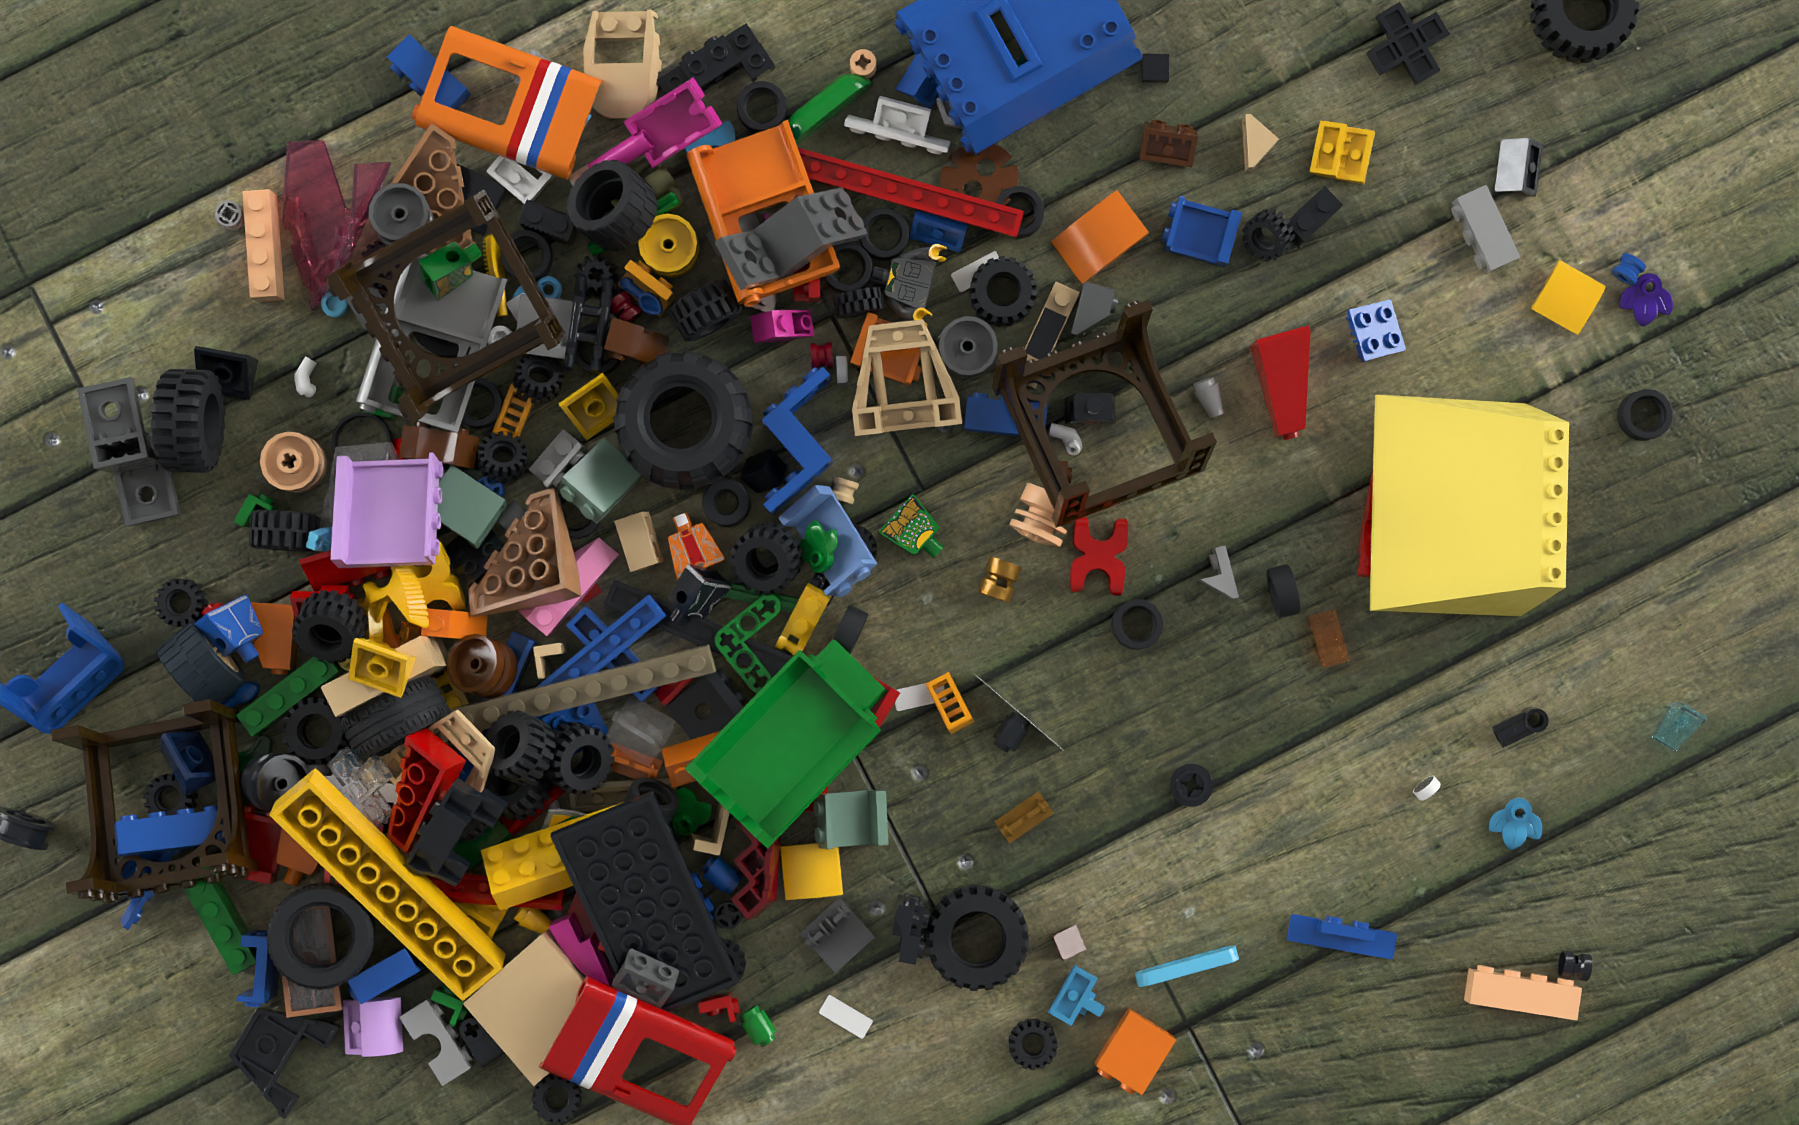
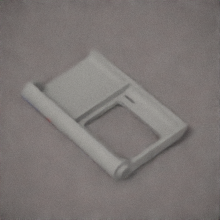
[356,254,507,433]

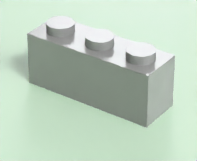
[1451,185,1520,274]

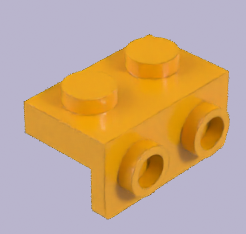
[618,259,676,317]

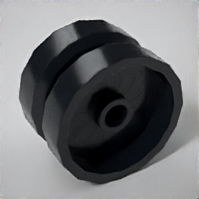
[240,753,310,813]

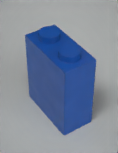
[348,947,426,1004]

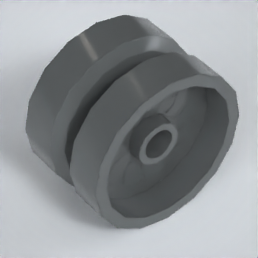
[369,183,434,246]
[936,316,998,377]

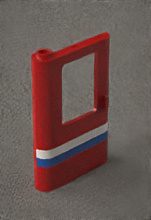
[539,976,737,1125]

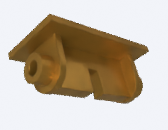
[994,791,1054,844]

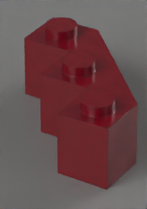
[731,821,781,920]

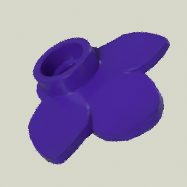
[1619,273,1673,327]

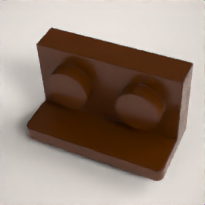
[1139,120,1198,167]

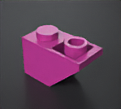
[750,310,814,343]

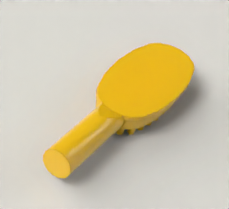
[482,234,508,317]

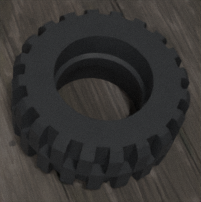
[1530,0,1640,63]
[151,369,225,473]
[925,884,1029,991]

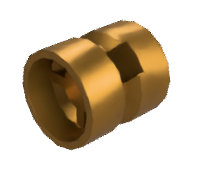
[977,556,1022,603]

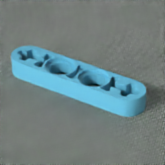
[1135,945,1239,987]

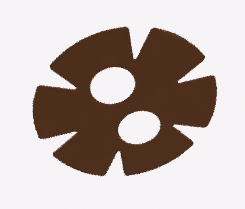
[940,144,1019,205]

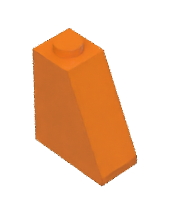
[251,602,298,675]
[421,609,488,639]

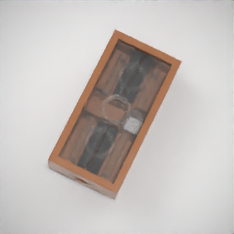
[274,906,343,1018]

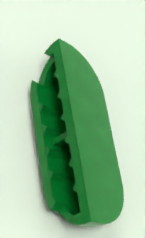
[788,73,873,145]

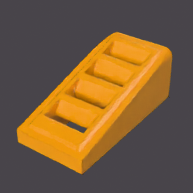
[492,382,534,439]
[925,672,975,734]

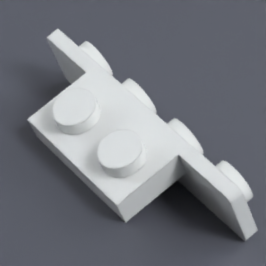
[844,96,950,154]

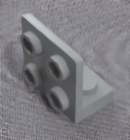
[516,294,573,359]
[528,429,589,489]

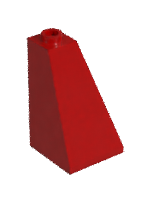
[1250,325,1311,441]

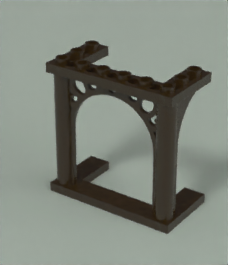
[326,190,566,423]
[992,300,1217,528]
[51,699,258,904]

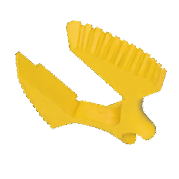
[357,568,429,648]

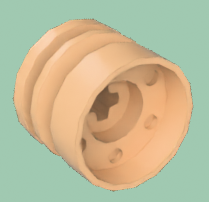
[1009,483,1067,547]

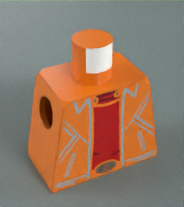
[668,512,727,579]

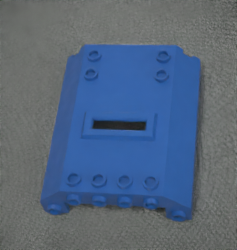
[894,0,1143,156]

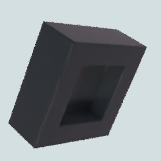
[1142,54,1169,83]

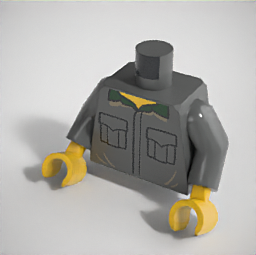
[871,244,947,326]

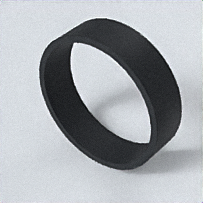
[332,413,393,461]

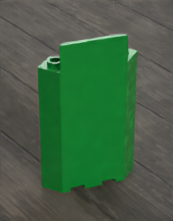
[685,640,888,849]

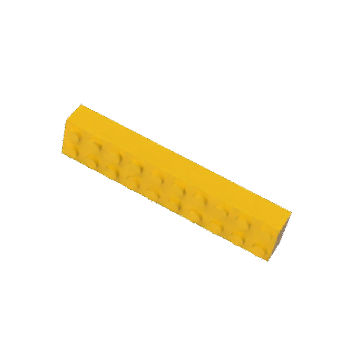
[269,768,506,1001]

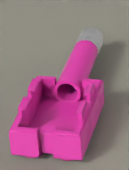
[569,77,722,186]

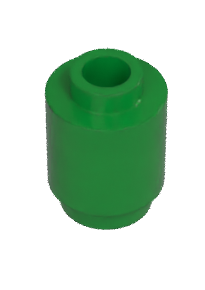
[739,1005,777,1047]

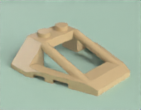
[852,319,962,436]
[379,710,495,793]

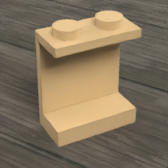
[688,785,730,856]

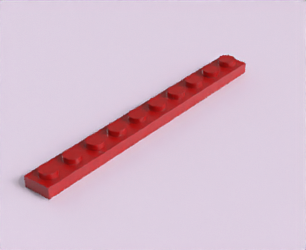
[798,148,1024,238]

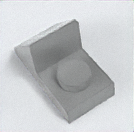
[1198,546,1239,599]

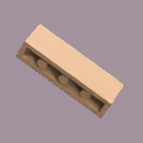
[242,189,285,302]
[1464,965,1582,1020]

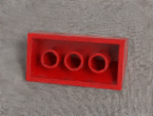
[299,550,416,591]

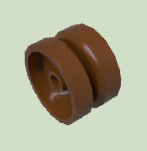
[447,634,518,699]

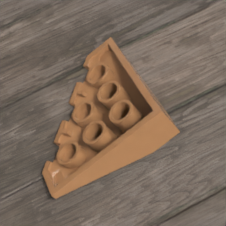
[390,123,476,253]
[468,487,581,617]

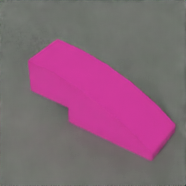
[549,912,614,986]

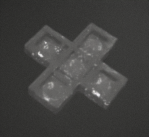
[327,747,393,828]

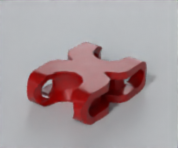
[1070,517,1128,596]

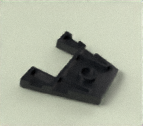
[229,1007,341,1119]

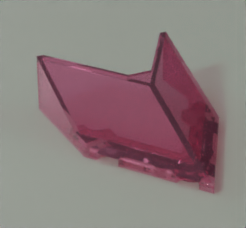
[282,140,391,311]

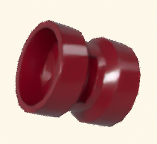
[610,291,643,323]

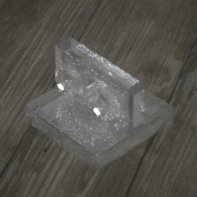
[606,694,678,768]

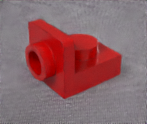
[698,991,741,1023]

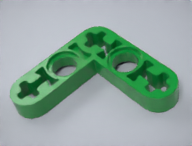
[715,595,781,693]

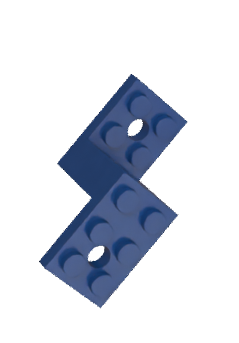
[762,367,833,515]

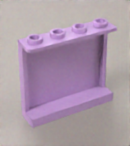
[331,452,443,568]

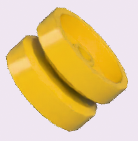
[638,214,700,278]

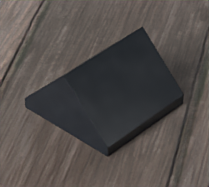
[194,346,258,400]

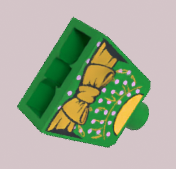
[418,242,482,301]
[878,494,944,558]

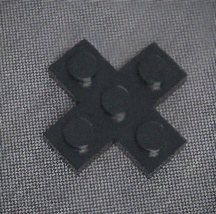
[1366,2,1450,85]

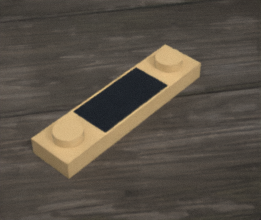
[1025,282,1080,390]

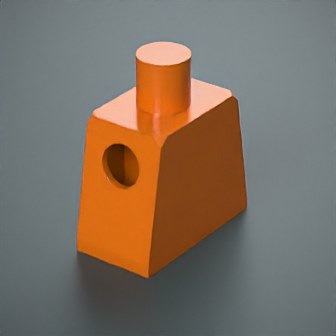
[276,828,321,886]

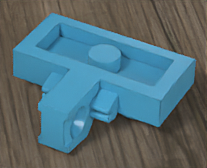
[1048,964,1105,1026]

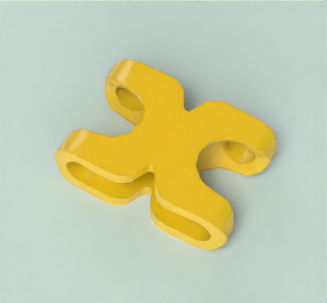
[391,541,466,611]

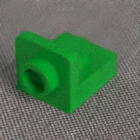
[234,492,278,528]

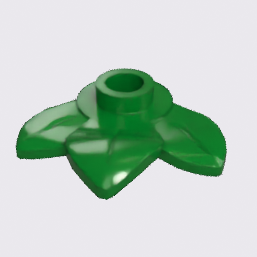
[799,520,837,573]
[672,787,712,836]

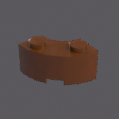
[604,318,669,368]
[399,422,479,469]

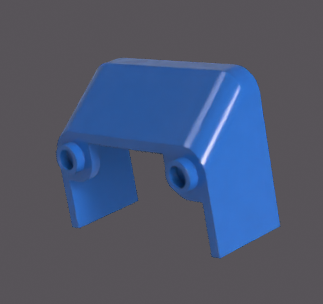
[0,603,124,734]

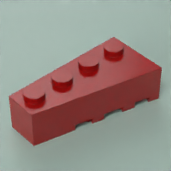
[387,728,466,853]

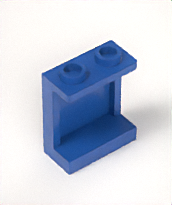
[1161,196,1242,268]
[237,930,279,1007]

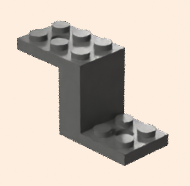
[714,188,868,290]
[77,377,181,527]

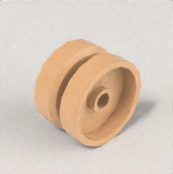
[260,432,328,493]

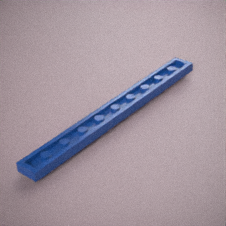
[457,595,666,782]

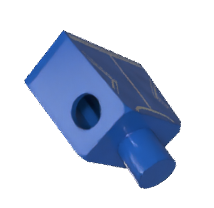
[195,594,263,664]

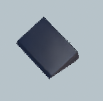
[160,732,216,795]

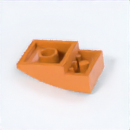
[1051,190,1149,285]

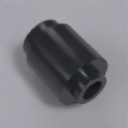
[992,711,1030,753]

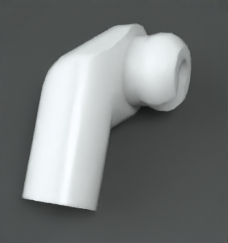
[294,356,317,397]
[1048,423,1082,455]

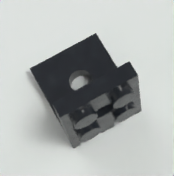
[666,667,749,740]

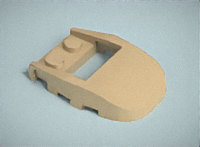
[583,9,662,119]

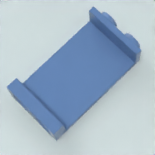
[778,485,877,597]

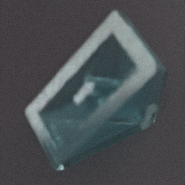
[1652,702,1707,752]

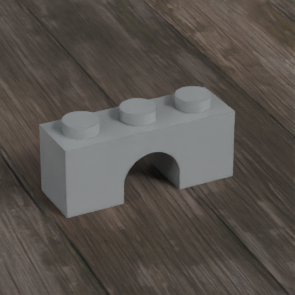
[399,997,474,1086]

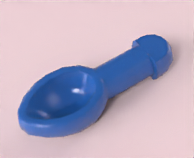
[620,277,663,316]
[220,681,260,708]

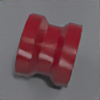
[810,342,833,369]

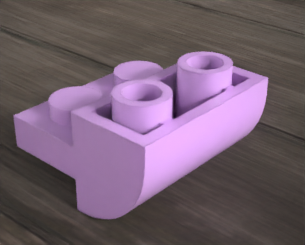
[343,997,403,1057]

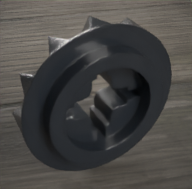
[1170,764,1213,807]

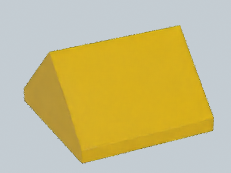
[559,373,619,441]
[349,638,416,698]

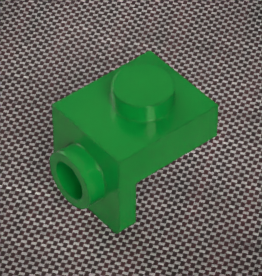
[430,985,469,1027]

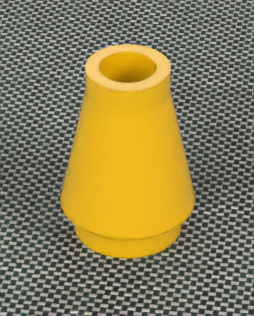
[514,907,552,934]

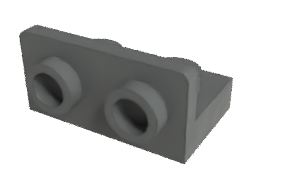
[612,949,679,1009]

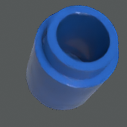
[702,856,742,894]

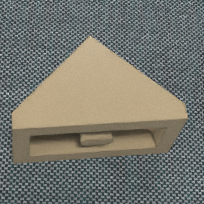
[1242,114,1279,172]

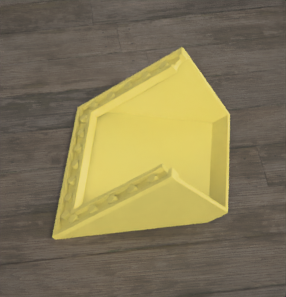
[1370,395,1569,616]

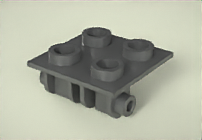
[799,897,875,973]

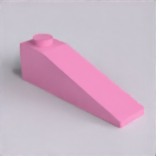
[518,537,620,636]

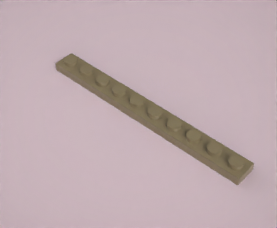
[451,644,716,731]

